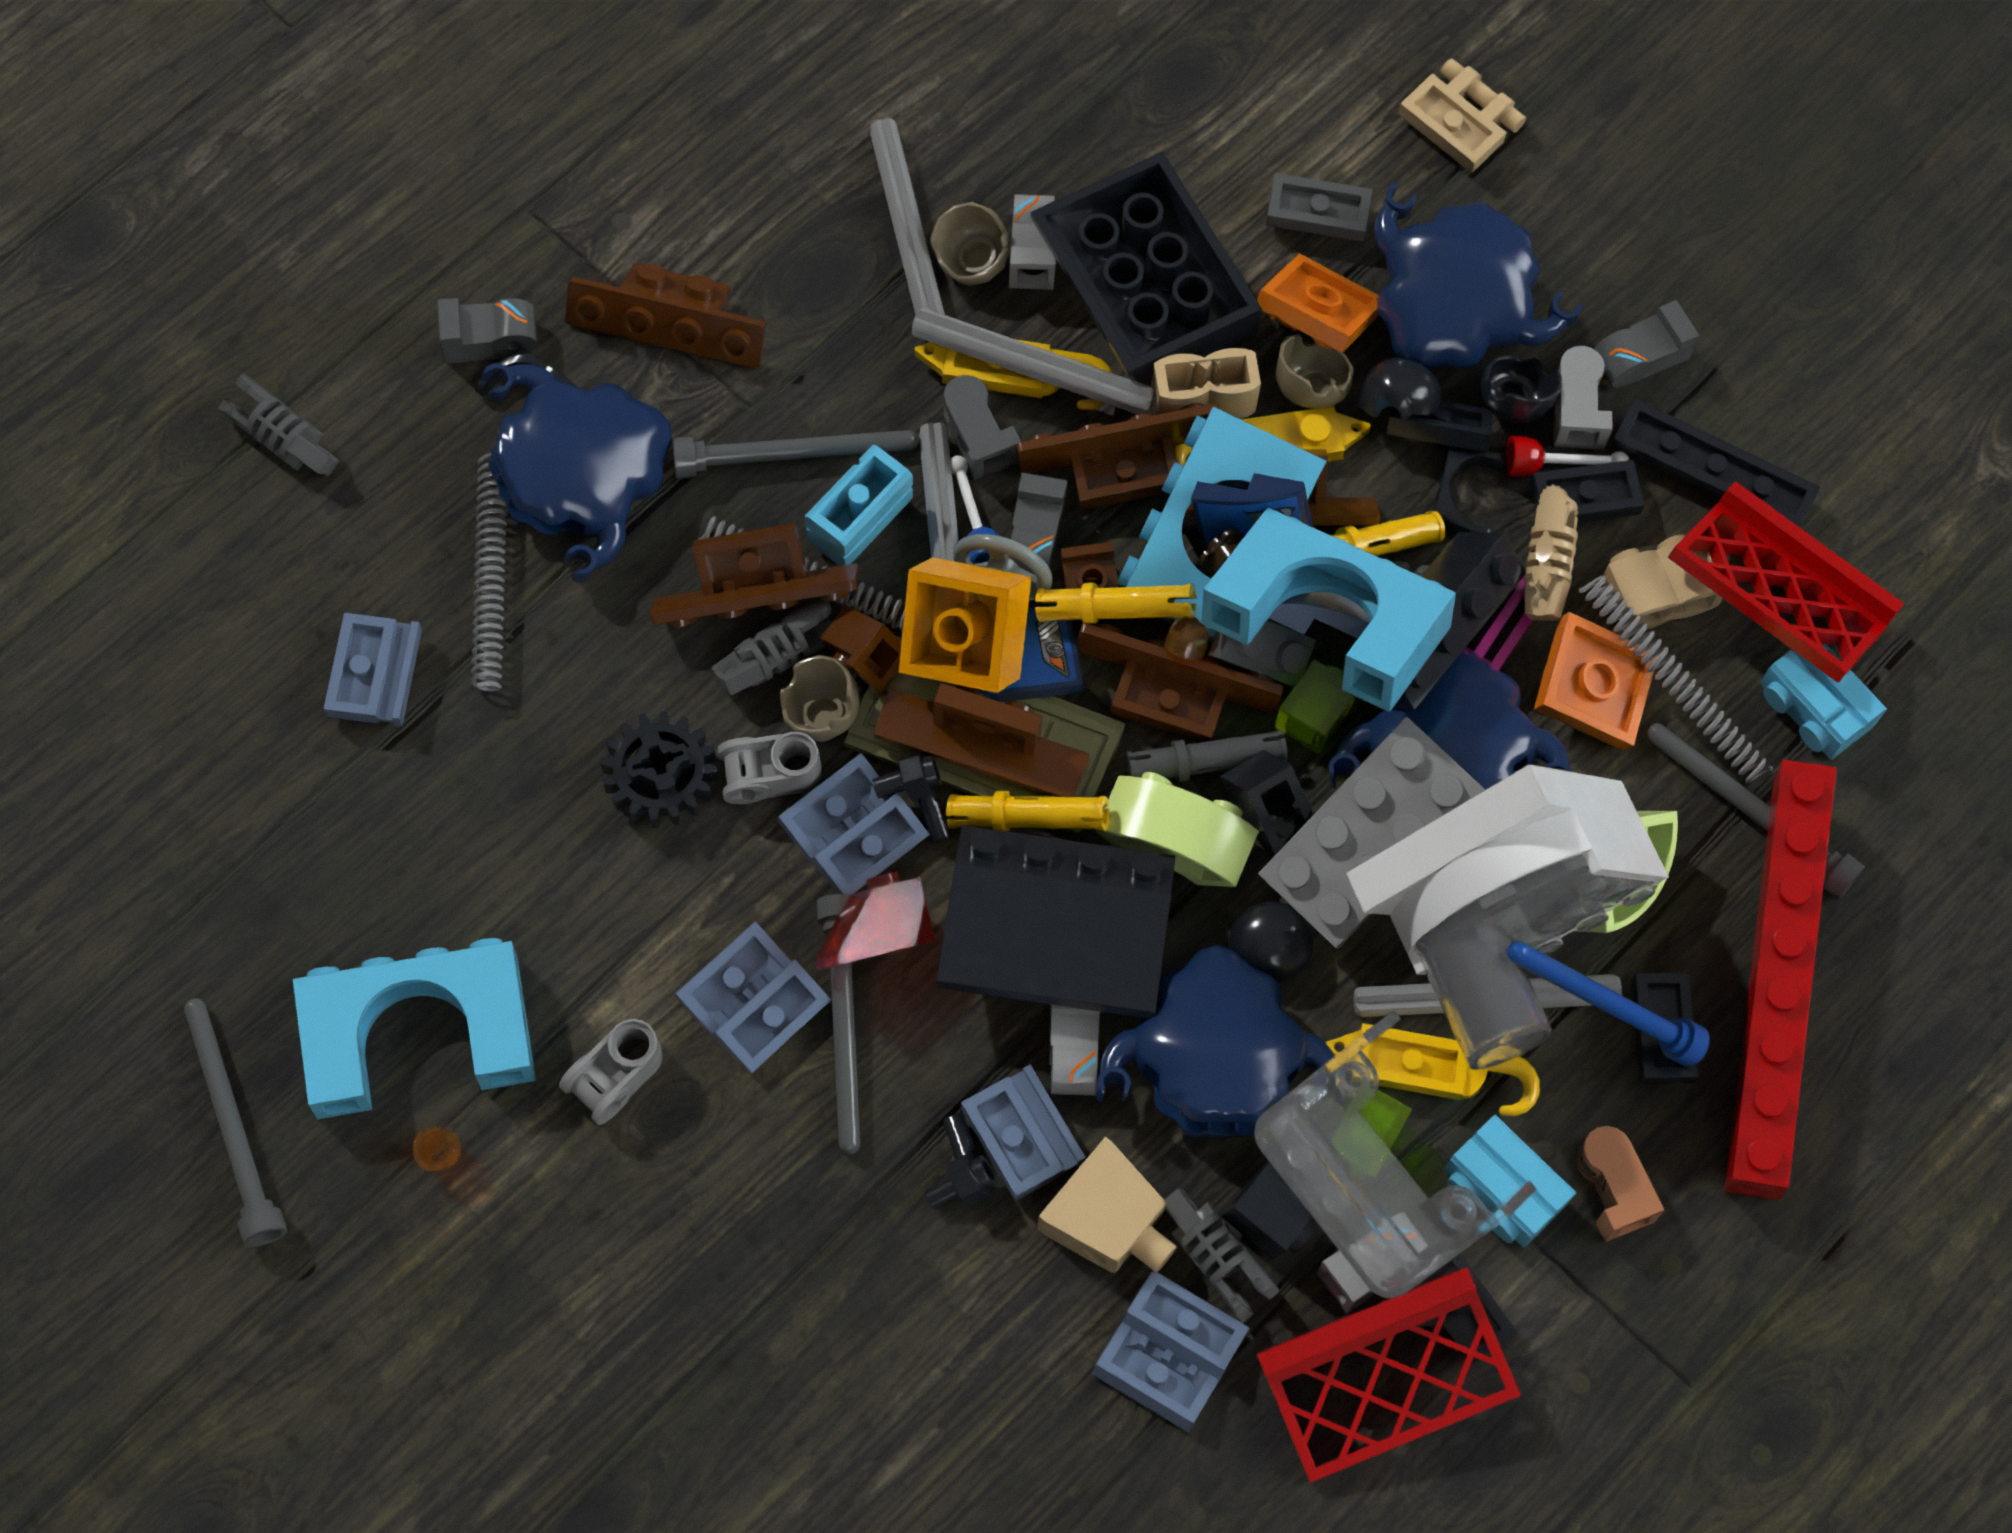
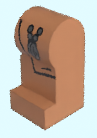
[1576,1126,1664,1242]

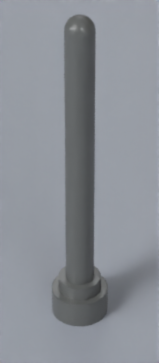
[673,430,919,479]
[1646,723,1866,900]
[816,894,861,1154]
[184,998,288,1247]

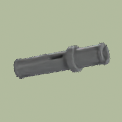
[1125,730,1288,783]

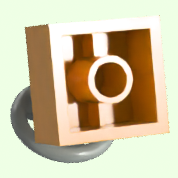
[899,534,1053,693]

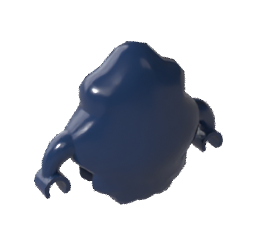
[1374,183,1582,369]
[481,363,672,583]
[1328,650,1573,790]
[1095,945,1348,1139]

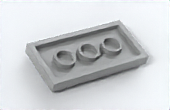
[1258,717,1485,949]

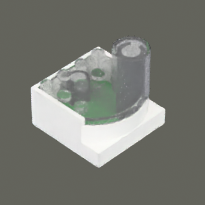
[1346,764,1669,1070]

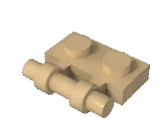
[1398,58,1526,173]

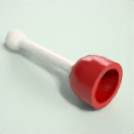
[1505,436,1629,478]

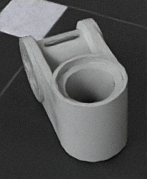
[717,732,822,804]
[559,1019,663,1125]

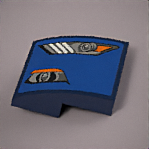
[1191,473,1313,551]
[977,603,1083,702]

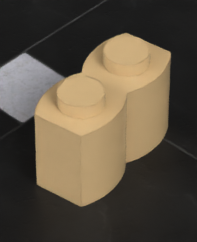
[1151,348,1261,420]
[1603,534,1723,631]

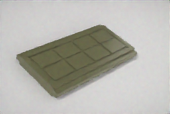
[844,636,1126,837]

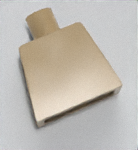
[1037,1136,1177,1273]

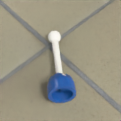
[950,456,1000,564]

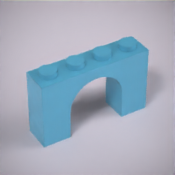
[1117,407,1326,644]
[1201,507,1456,712]
[293,938,536,1120]

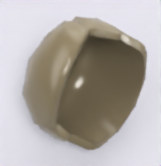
[931,202,1011,286]
[1276,334,1354,409]
[780,655,860,742]

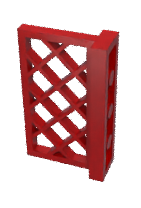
[1667,481,1905,683]
[1257,1267,1521,1483]

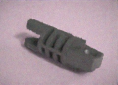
[217,373,340,476]
[712,597,833,695]
[1164,1189,1280,1323]

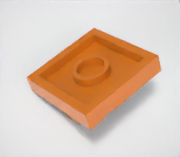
[1257,253,1379,353]
[1533,612,1658,751]

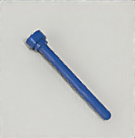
[1507,941,1710,1066]

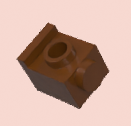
[1060,542,1119,626]
[821,605,901,694]

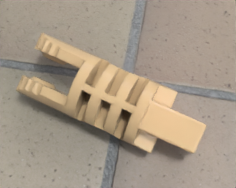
[1524,484,1579,621]

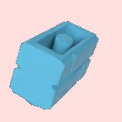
[805,444,913,566]
[1760,644,1887,760]
[1444,1115,1576,1248]

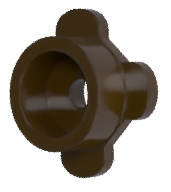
[1199,528,1242,576]

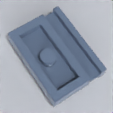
[323,613,422,727]
[961,1065,1086,1202]

